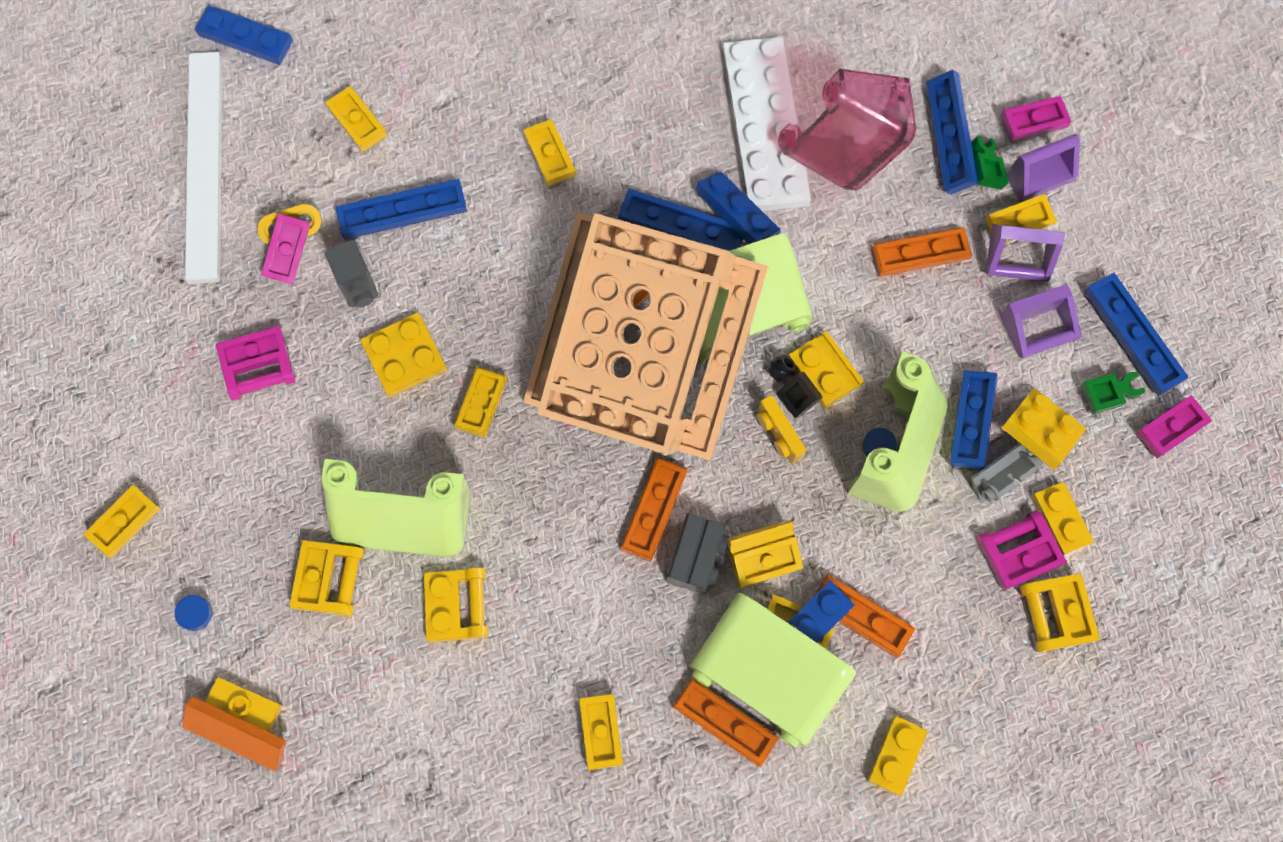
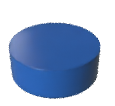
[862,428,897,457]
[174,595,213,631]

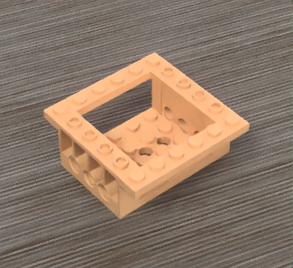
[523,212,769,461]

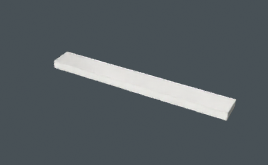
[185,52,222,284]

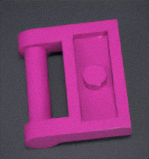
[215,326,297,401]
[976,510,1067,591]

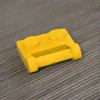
[289,540,365,617]
[424,568,489,643]
[1020,573,1100,653]

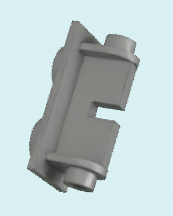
[971,443,1042,503]

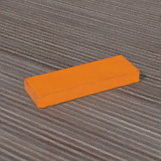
[871,227,972,277]
[620,457,688,562]
[813,574,916,658]
[672,678,779,768]
[182,696,287,772]

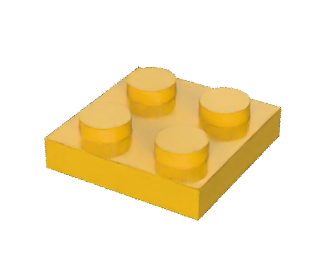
[360,312,447,398]
[1001,388,1086,470]

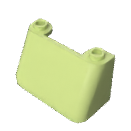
[697,234,813,364]
[848,351,947,512]
[322,459,472,557]
[689,592,856,749]

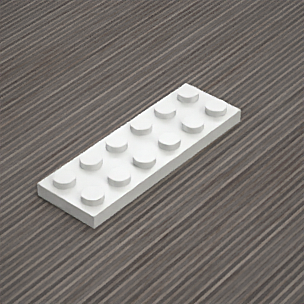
[722,37,811,211]

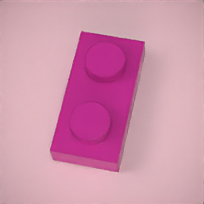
[1001,95,1072,142]
[261,213,311,285]
[1137,395,1212,459]

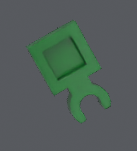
[971,135,1009,190]
[1080,372,1145,415]

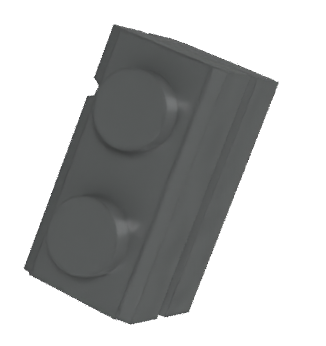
[324,240,379,308]
[666,513,730,594]

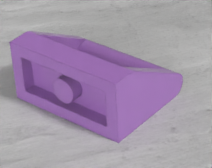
[1007,134,1080,203]
[985,224,1065,282]
[1000,284,1081,359]

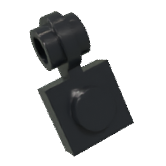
[768,355,823,418]

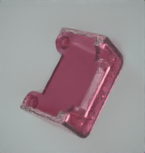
[778,68,916,191]

